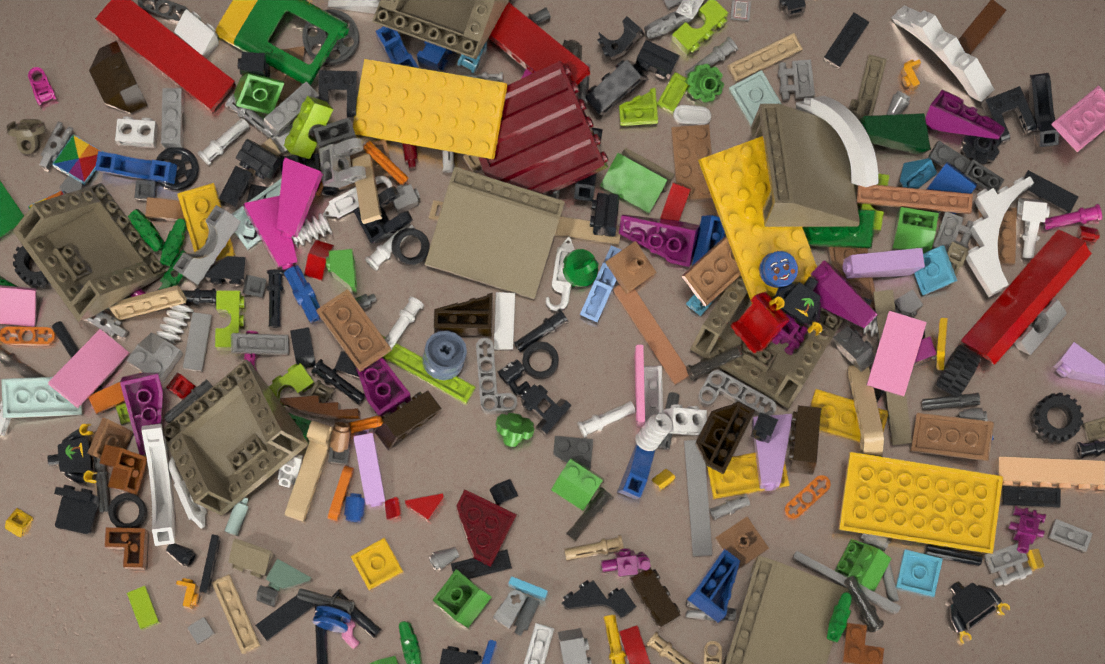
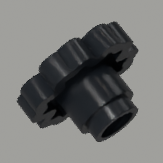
[961,135,1000,166]

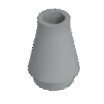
[886,91,911,115]
[429,547,459,570]

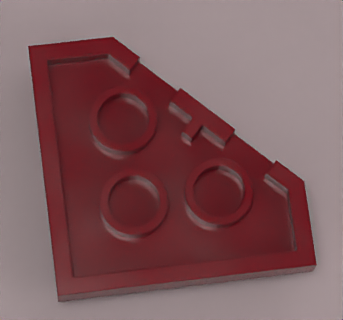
[456,489,517,567]

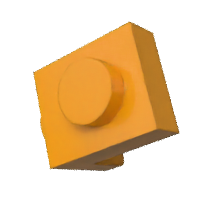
[901,59,921,91]
[176,578,199,609]

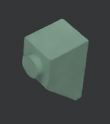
[266,559,313,591]

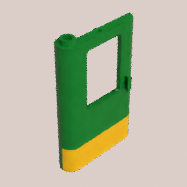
[215,0,349,86]

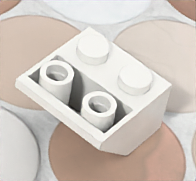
[174,9,219,58]

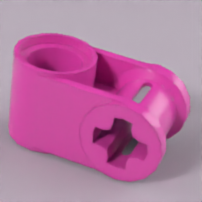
[28,67,57,106]

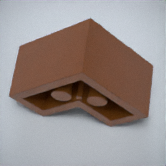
[100,445,147,495]
[105,527,148,570]
[840,623,884,664]

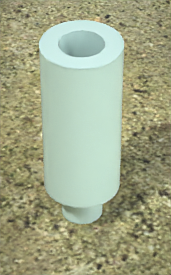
[224,498,248,536]

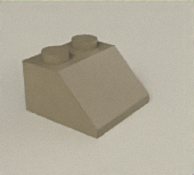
[228,538,275,579]

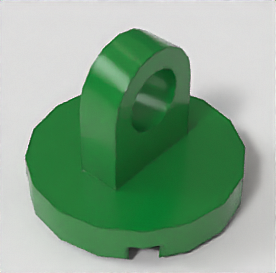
[562,249,599,287]

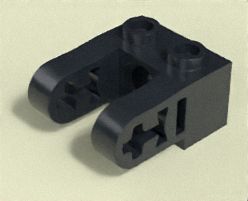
[318,70,358,118]
[981,86,1036,144]
[353,186,413,244]

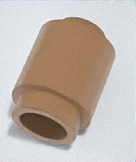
[329,422,351,452]

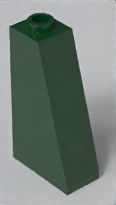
[859,113,931,155]

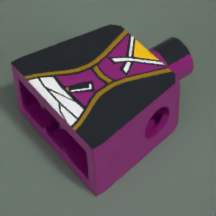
[913,337,937,367]

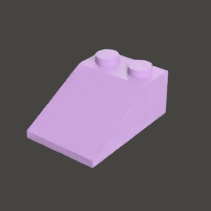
[1053,342,1105,385]

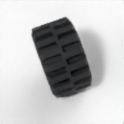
[13,243,51,288]
[936,344,981,398]
[1031,392,1084,444]

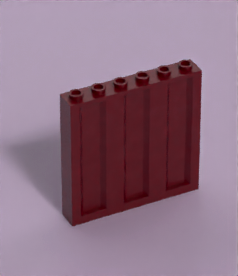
[478,61,609,196]

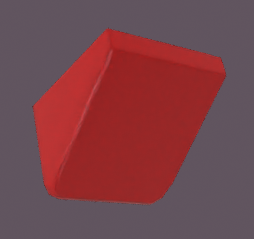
[1077,226,1100,243]
[166,373,195,400]
[385,497,401,520]

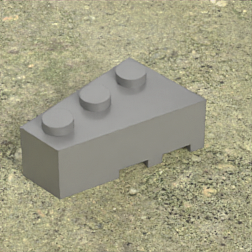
[558,628,592,664]

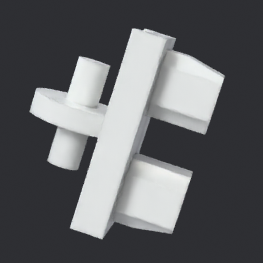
[278,455,303,488]

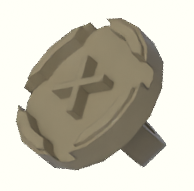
[6,119,45,154]

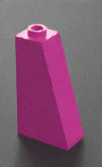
[277,158,323,239]
[243,195,297,270]

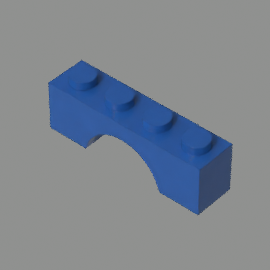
[95,151,177,184]

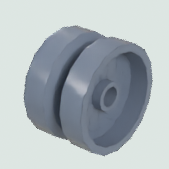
[422,331,467,380]

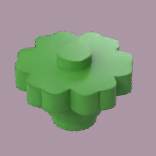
[685,64,724,102]
[495,413,535,447]

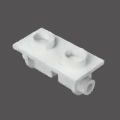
[676,0,704,19]

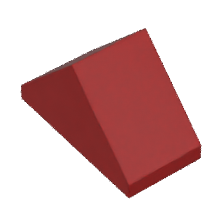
[304,240,334,281]
[405,493,444,522]

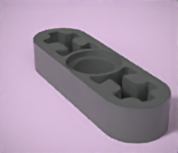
[138,0,189,23]

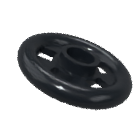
[156,147,199,191]

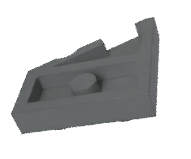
[553,436,593,469]

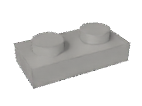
[1048,519,1093,552]

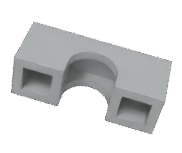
[263,82,319,137]
[161,88,185,149]
[1014,298,1067,355]

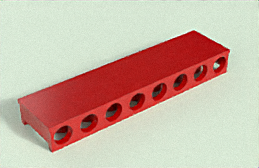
[95,0,236,114]
[488,2,590,85]
[961,229,1092,365]

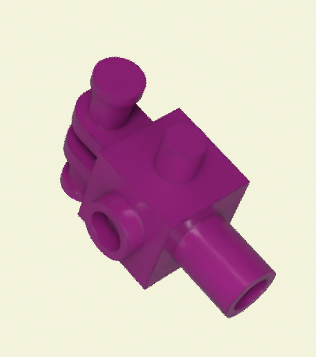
[772,314,808,355]
[1008,506,1046,553]
[601,548,651,576]

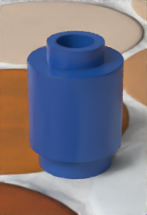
[344,493,365,522]

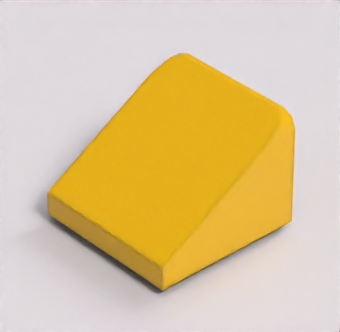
[652,469,675,491]
[5,508,33,537]
[1026,549,1044,571]

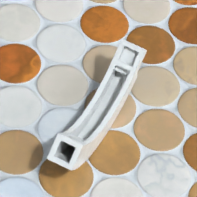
[796,96,878,187]
[142,424,175,546]

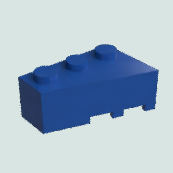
[417,41,454,72]
[687,549,740,623]

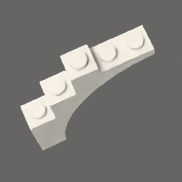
[891,5,995,102]
[966,177,1034,297]

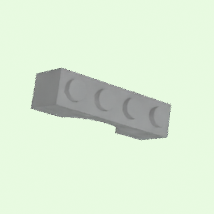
[173,205,241,285]

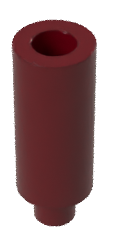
[402,143,418,169]

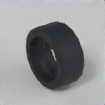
[392,228,430,265]
[522,341,559,379]
[108,493,147,528]

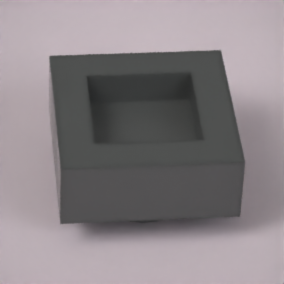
[134,180,156,201]
[242,275,266,297]
[328,445,350,465]
[256,585,278,607]

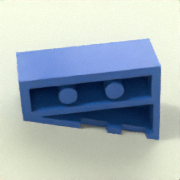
[692,215,726,266]

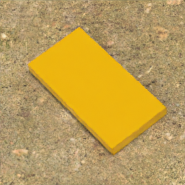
[177,183,236,262]
[810,389,889,443]
[707,453,790,500]

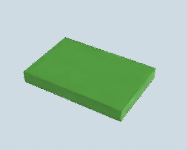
[600,153,668,213]

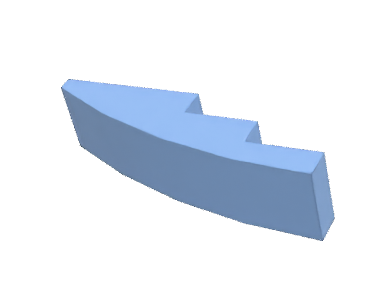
[580,245,621,322]

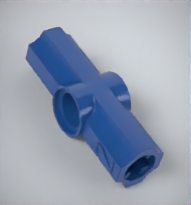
[284,265,321,323]

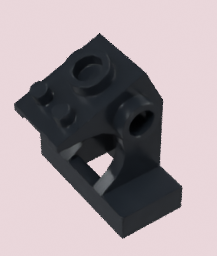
[597,16,644,60]
[520,384,572,434]

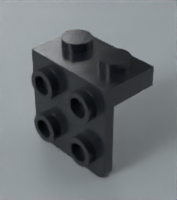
[54,485,100,535]

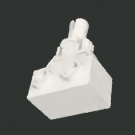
[1017,198,1050,258]

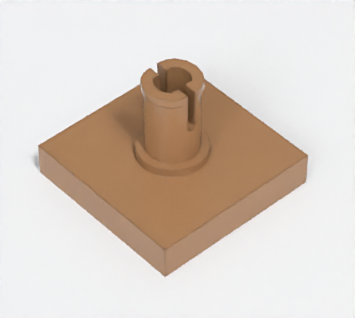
[605,241,657,294]
[88,418,133,459]
[715,517,769,569]

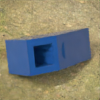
[617,443,655,499]

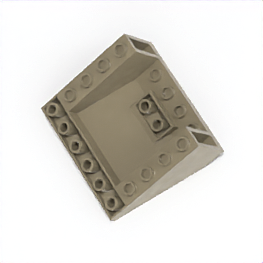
[372,0,509,59]
[751,104,860,227]
[425,167,565,299]
[13,183,167,322]
[690,275,843,409]
[162,359,308,516]
[723,555,849,664]

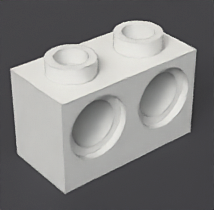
[115,116,158,148]
[663,405,707,436]

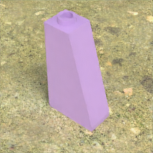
[843,248,925,278]
[752,414,792,491]
[353,428,385,507]

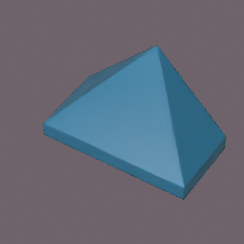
[900,158,937,189]

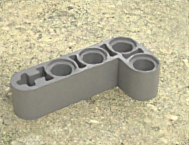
[476,338,517,415]
[698,370,776,416]

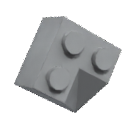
[126,332,183,385]

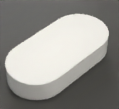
[673,105,711,126]

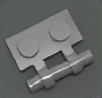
[778,59,815,101]
[932,212,973,251]
[984,543,1032,587]

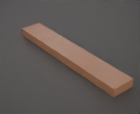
[856,185,973,214]
[612,285,691,386]

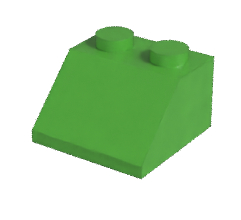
[234,73,284,114]
[326,249,358,295]
[551,457,604,511]
[433,569,492,628]

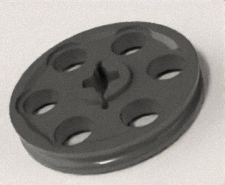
[302,9,359,66]

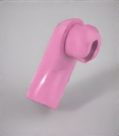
[341,619,360,649]

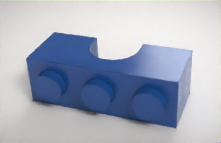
[375,27,419,68]

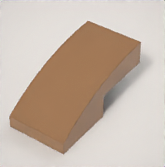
[145,197,185,221]

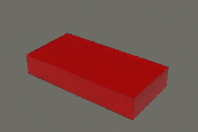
[660,182,691,221]

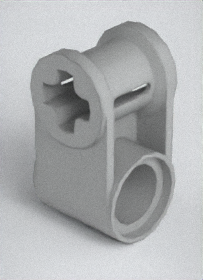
[493,590,525,628]

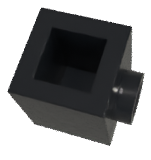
[779,0,806,16]
[751,412,778,443]

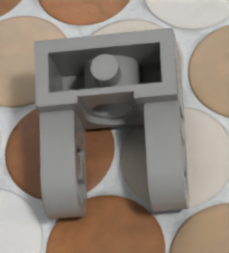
[319,138,366,188]

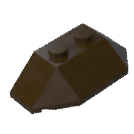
[89,40,148,114]
[695,402,755,474]

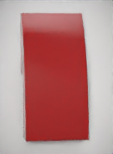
[619,625,651,664]

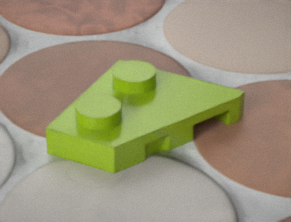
[619,88,658,126]

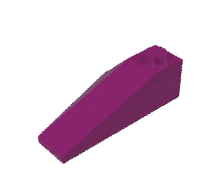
[925,90,1005,139]
[619,214,700,267]
[810,260,878,328]
[356,357,411,416]
[120,373,163,455]

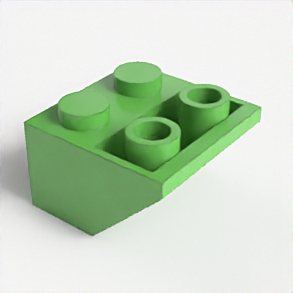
[892,207,939,254]
[834,539,892,592]

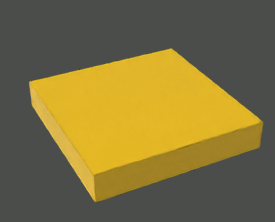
[936,318,948,370]
[350,537,403,591]

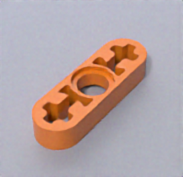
[0,327,56,346]
[328,465,354,521]
[784,475,831,519]

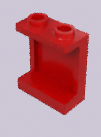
[730,292,790,353]

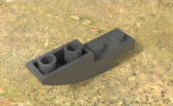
[928,141,1004,193]

